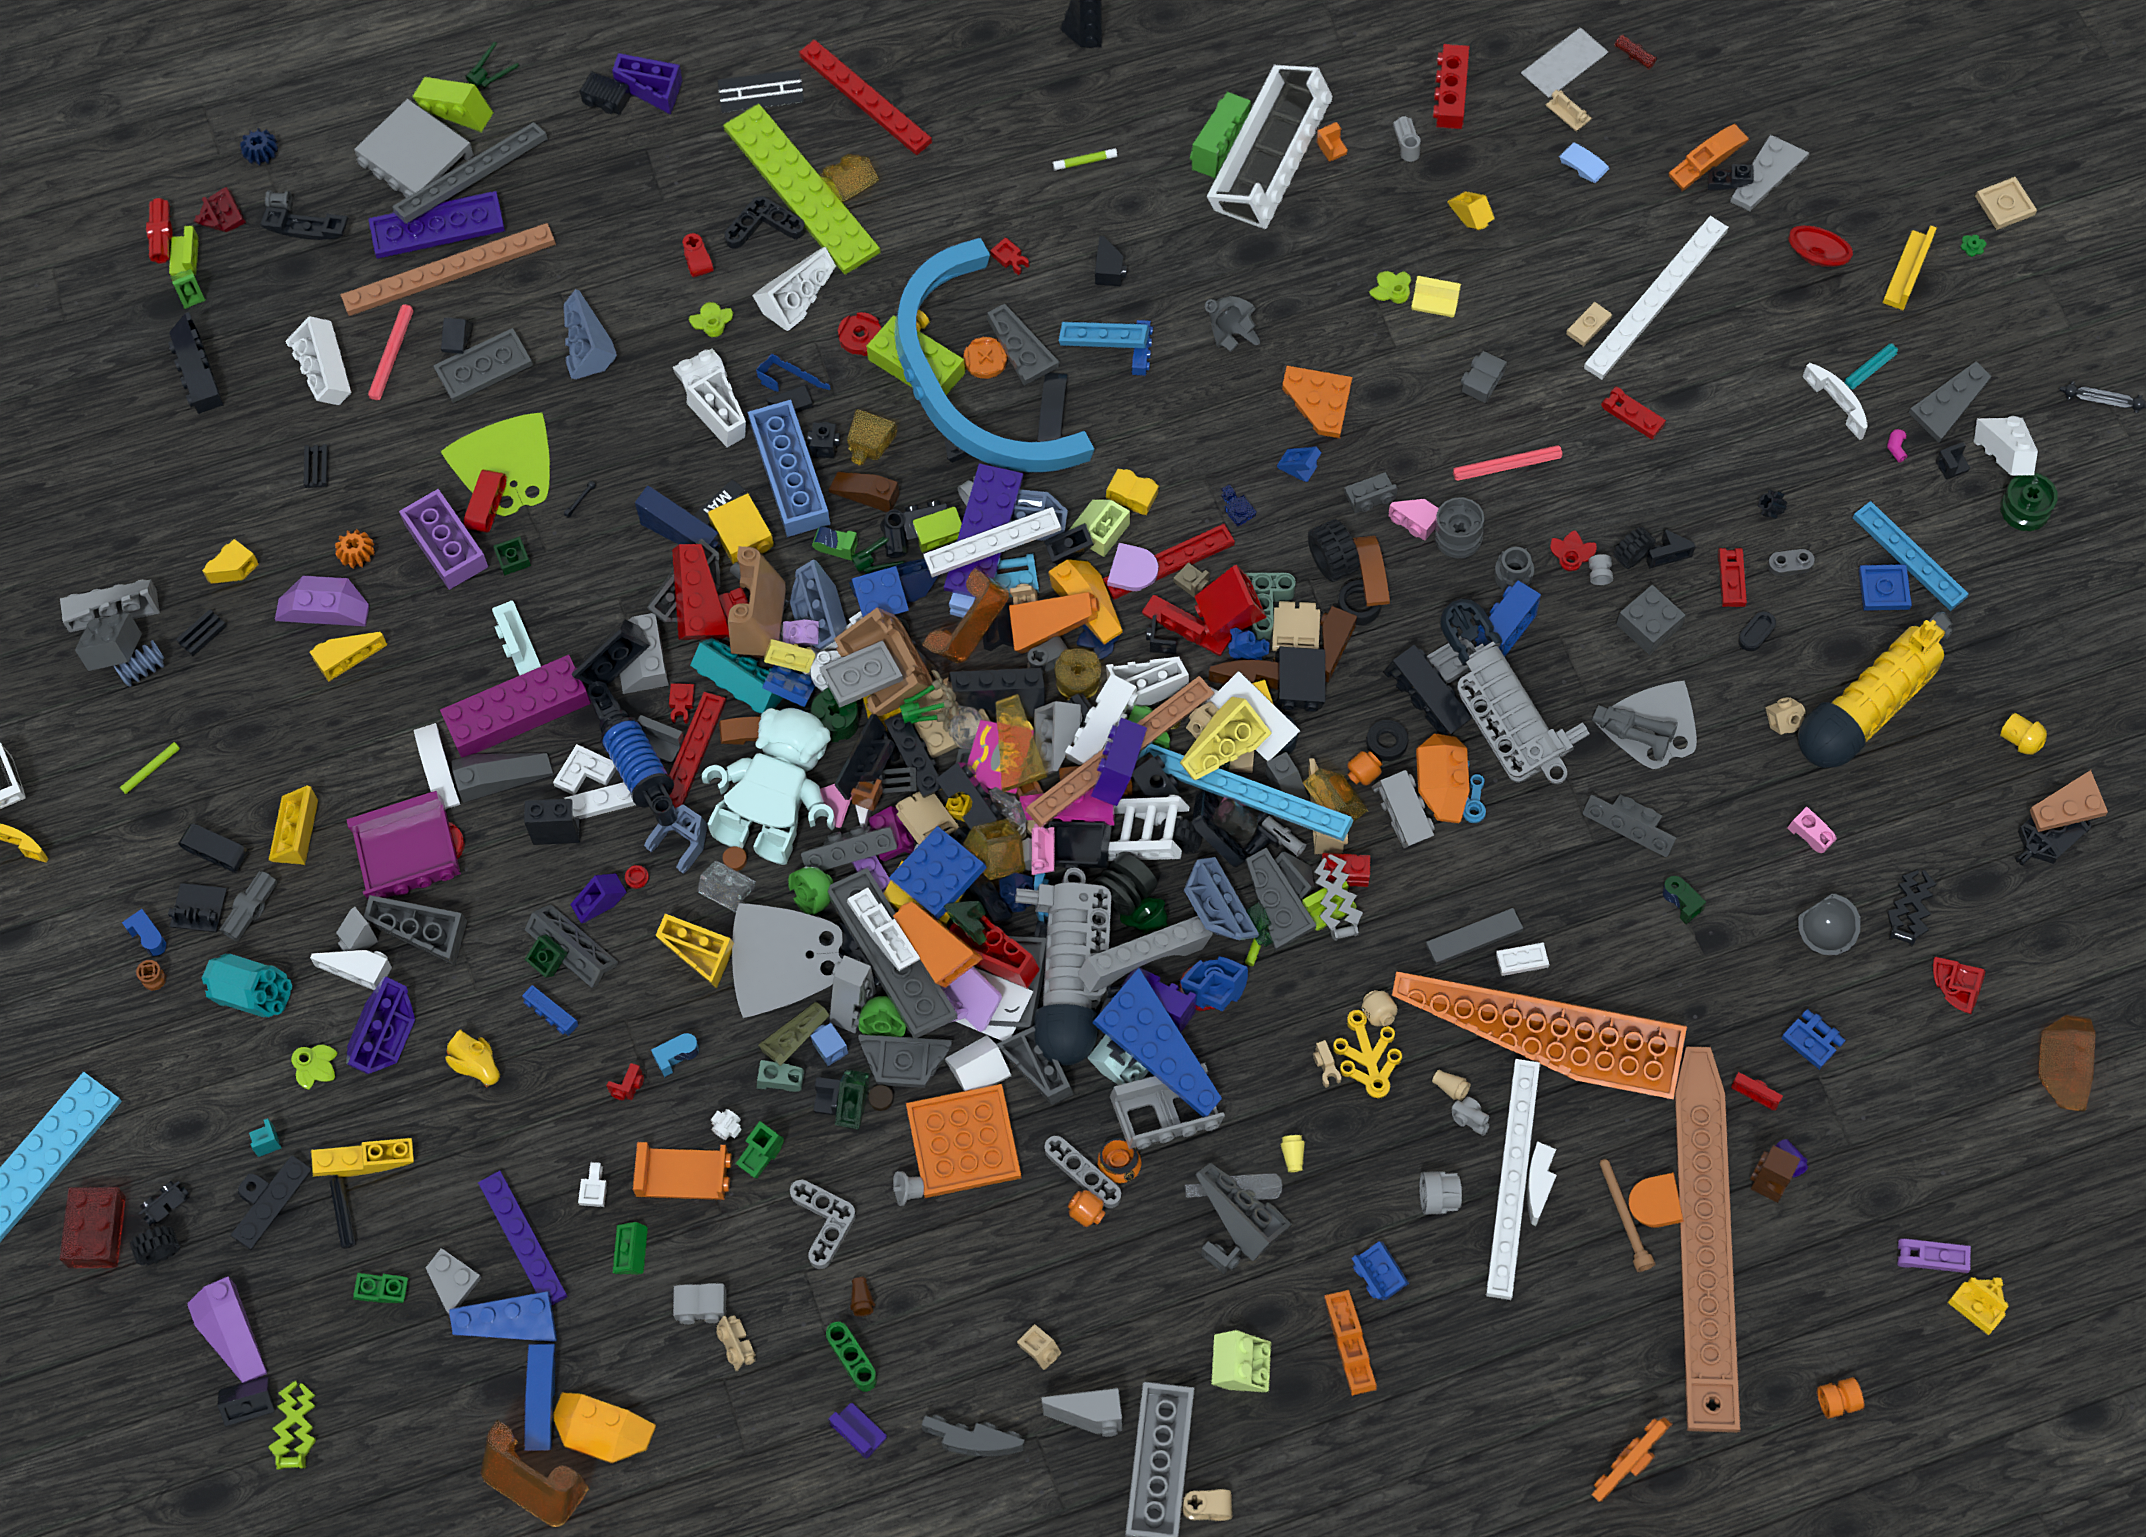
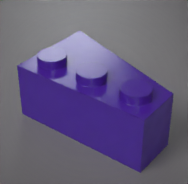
[1091,718,1147,806]

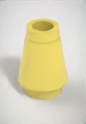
[1280,1135,1305,1172]

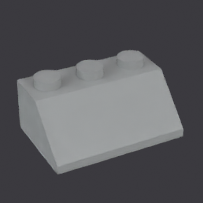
[620,613,669,694]

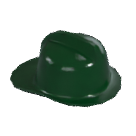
[1120,898,1168,934]

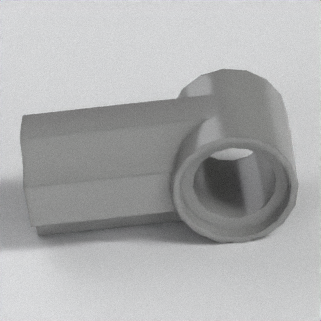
[1393,116,1420,162]

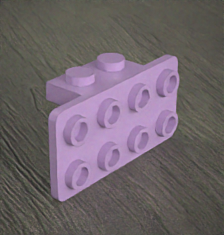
[941,967,1002,1032]

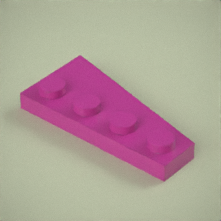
[1019,787,1114,825]

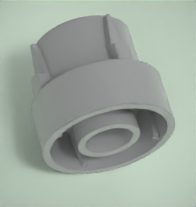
[1420,1171,1462,1215]

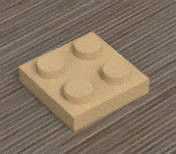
[1975,177,2037,230]

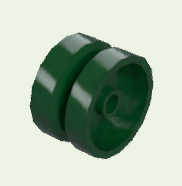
[2000,473,2058,531]

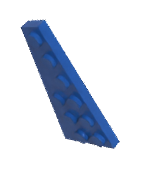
[1092,968,1222,1117]

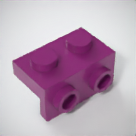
[868,806,914,862]

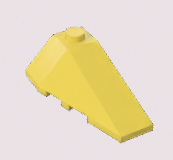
[1180,697,1272,780]

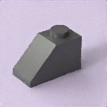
[1265,752,1309,801]

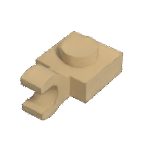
[1313,1041,1341,1088]

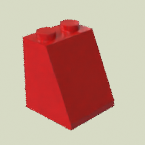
[1194,565,1267,642]

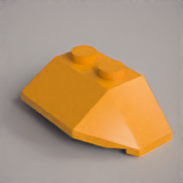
[553,1393,656,1463]

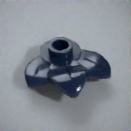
[1077,624,1120,661]

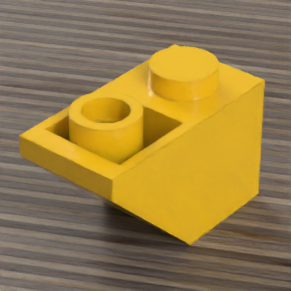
[202,539,259,583]

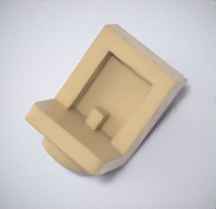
[1010,584,1038,605]

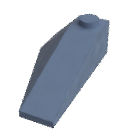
[564,289,617,379]

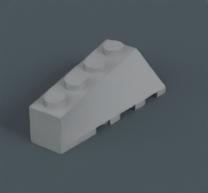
[60,579,160,632]

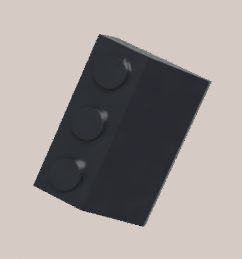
[572,619,650,685]

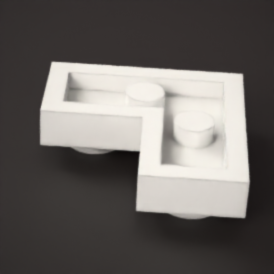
[553,744,617,795]

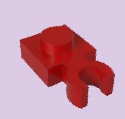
[990,237,1029,275]
[669,684,695,724]

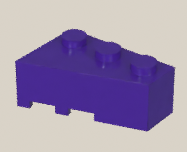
[612,53,683,115]
[1121,967,1196,1033]

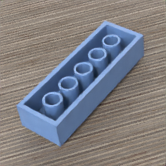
[748,400,830,537]

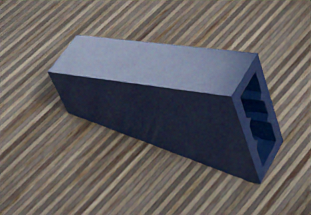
[635,485,721,552]

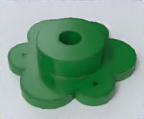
[1961,235,1986,257]

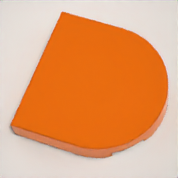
[1629,1173,1684,1228]

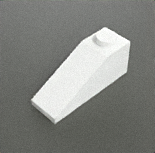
[310,950,392,990]

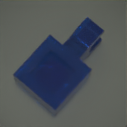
[1221,485,1256,527]

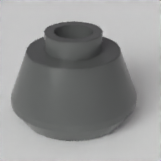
[1929,612,1953,641]

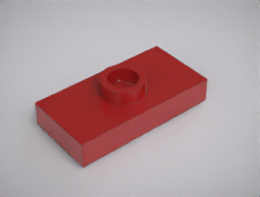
[1731,1072,1783,1111]

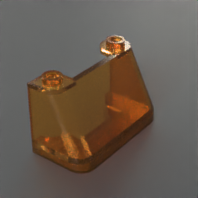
[922,565,1009,663]
[481,1420,589,1527]

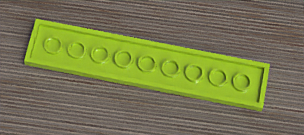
[724,104,880,275]

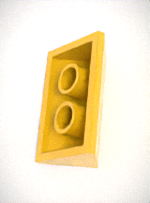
[269,785,318,865]

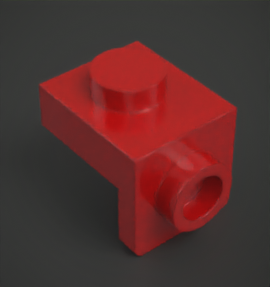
[607,1063,644,1100]

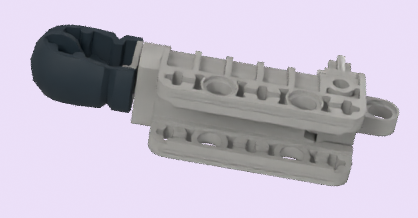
[1440,599,1590,784]

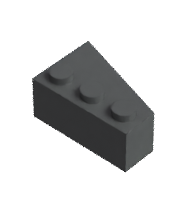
[996,1026,1074,1105]

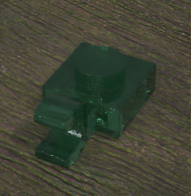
[1246,903,1273,947]

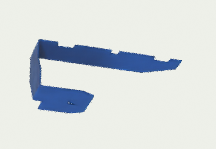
[756,354,831,392]

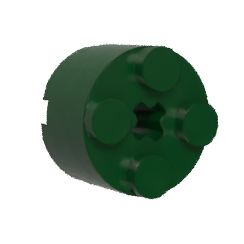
[811,688,859,743]

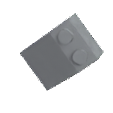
[1033,701,1082,778]
[1042,1389,1122,1437]

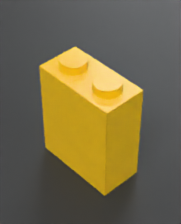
[707,493,774,564]

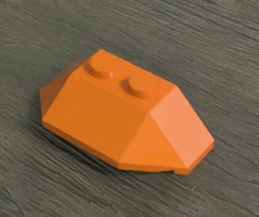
[1416,733,1469,824]

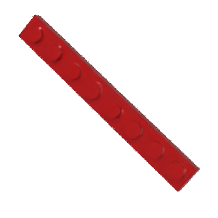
[799,39,932,155]

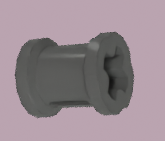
[265,190,292,210]

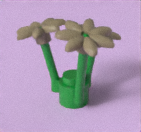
[899,670,959,732]

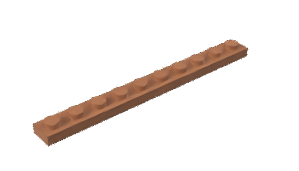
[341,223,556,316]
[1025,676,1214,828]

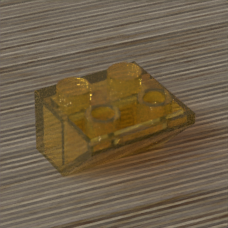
[819,153,879,202]
[962,819,1025,880]

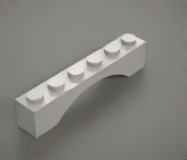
[1078,916,1213,993]

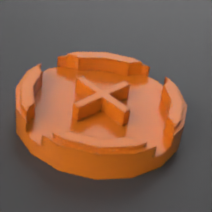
[963,337,1008,379]

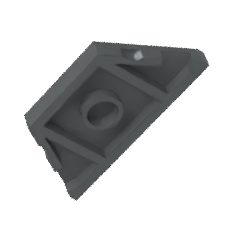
[858,1035,952,1088]

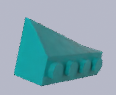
[690,638,783,713]

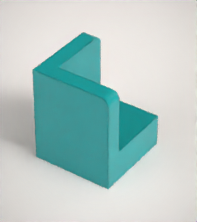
[249,1118,281,1157]

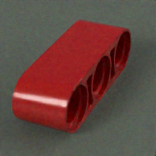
[464,469,507,533]

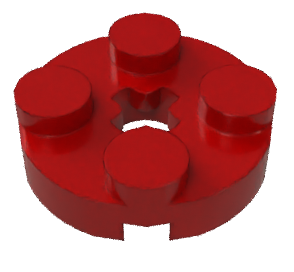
[838,312,881,356]

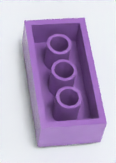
[399,489,488,590]

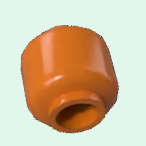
[1347,751,1382,786]
[1067,1190,1105,1227]

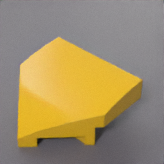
[1948,1278,2008,1335]

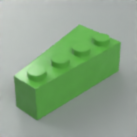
[1190,92,1251,178]

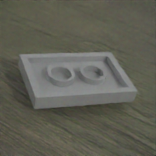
[819,641,903,707]

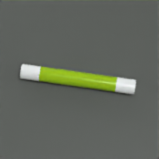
[1053,148,1117,170]

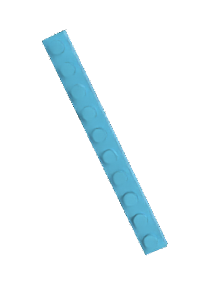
[1137,744,1354,841]

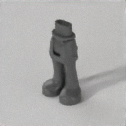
[1592,705,1678,761]

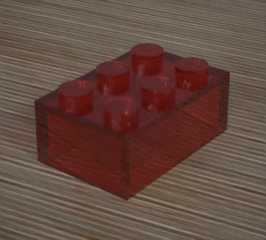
[60,1187,126,1268]

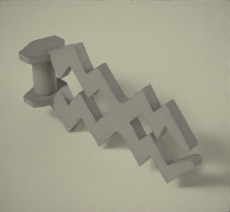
[1314,854,1363,941]

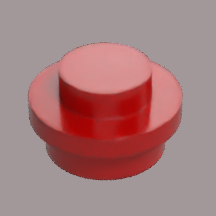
[625,865,649,889]

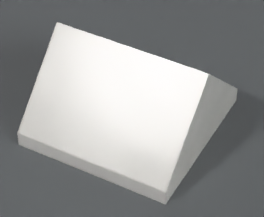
[945,1035,1011,1091]

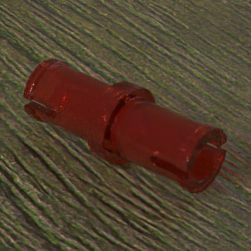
[1615,34,1657,69]

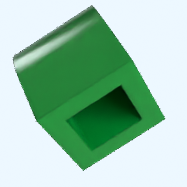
[736,1121,784,1179]

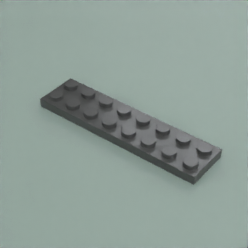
[828,868,958,1039]

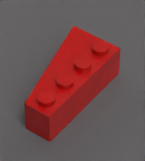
[672,544,729,640]
[949,902,1040,989]

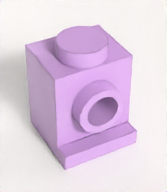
[783,619,819,647]

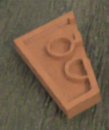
[2030,770,2108,832]

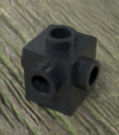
[808,422,841,458]

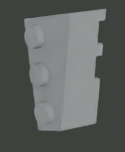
[1371,770,1434,848]

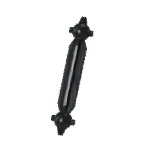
[2059,381,2146,413]

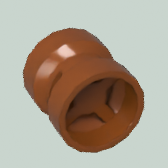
[136,960,166,991]

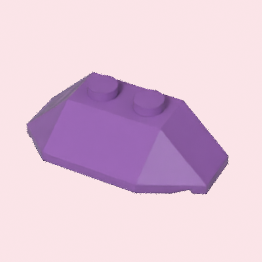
[275,576,369,626]

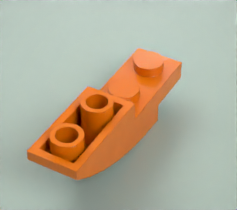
[1669,124,1749,191]

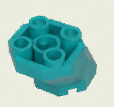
[202,954,292,1017]

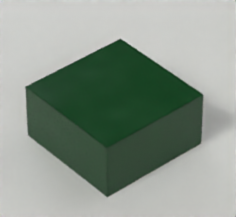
[493,537,531,576]
[524,934,568,978]

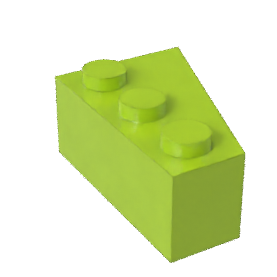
[413,77,493,132]

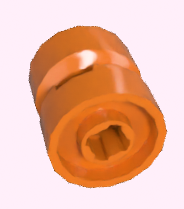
[1817,1377,1864,1419]

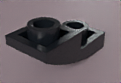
[1708,164,1754,190]

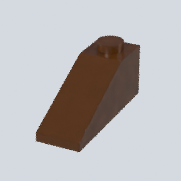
[829,472,899,512]
[1320,606,1357,683]

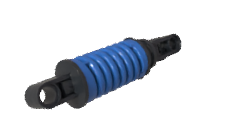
[587,681,677,826]

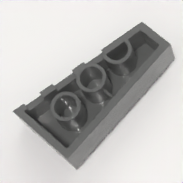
[364,895,467,965]

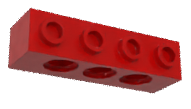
[1433,44,1469,129]

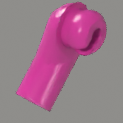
[1887,429,1908,463]

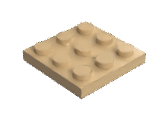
[912,678,991,758]

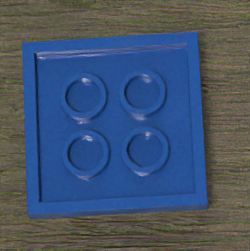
[889,826,987,920]

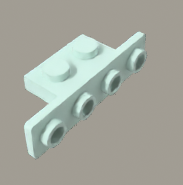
[492,601,541,675]

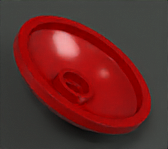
[1788,226,1853,267]

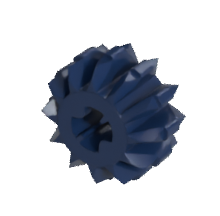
[240,128,278,166]

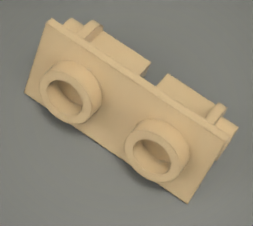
[1546,90,1592,132]
[717,1316,755,1371]

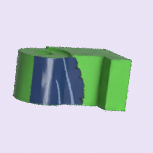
[812,527,858,561]

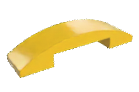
[0,824,48,863]

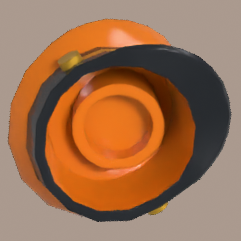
[1098,1138,1141,1183]

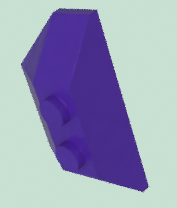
[346,976,415,1074]

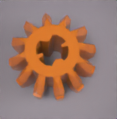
[335,529,374,569]

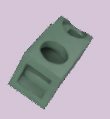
[757,1060,804,1092]

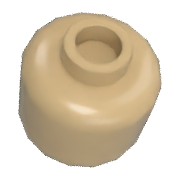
[1362,990,1398,1026]

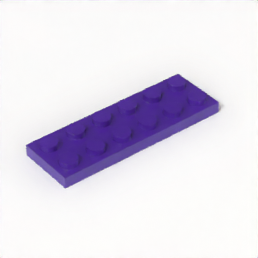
[368,191,505,259]
[944,464,1023,601]

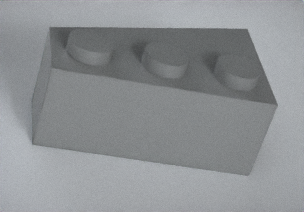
[829,955,876,1034]

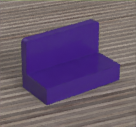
[828,1403,887,1459]

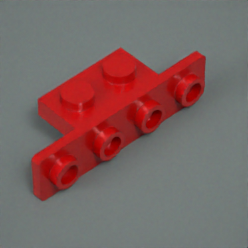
[1142,595,1231,656]

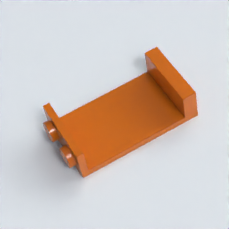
[633,1142,732,1200]

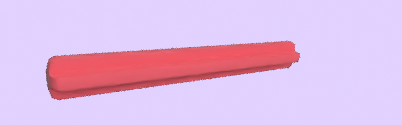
[368,304,413,401]
[1453,445,1562,481]

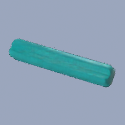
[1844,343,1898,389]

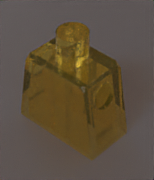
[847,409,897,465]

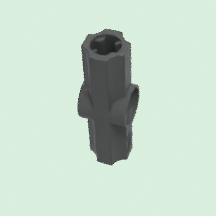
[219,871,278,941]

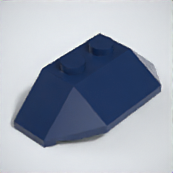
[849,559,939,602]

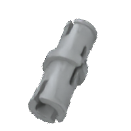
[1261,816,1306,856]

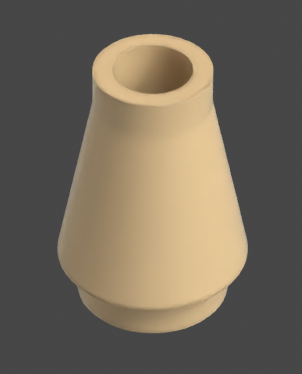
[1432,1070,1470,1101]

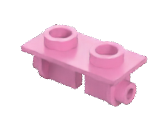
[1031,823,1055,875]

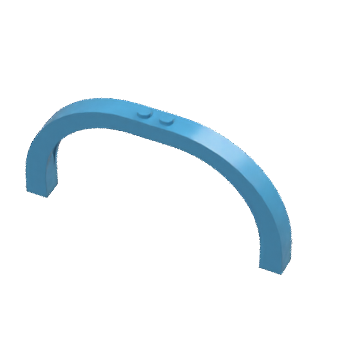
[895,238,1094,472]

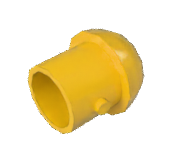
[2000,713,2047,755]

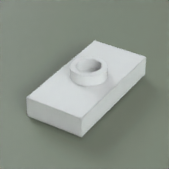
[1496,942,1549,976]

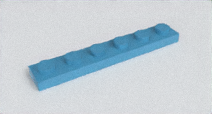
[1853,501,1969,611]

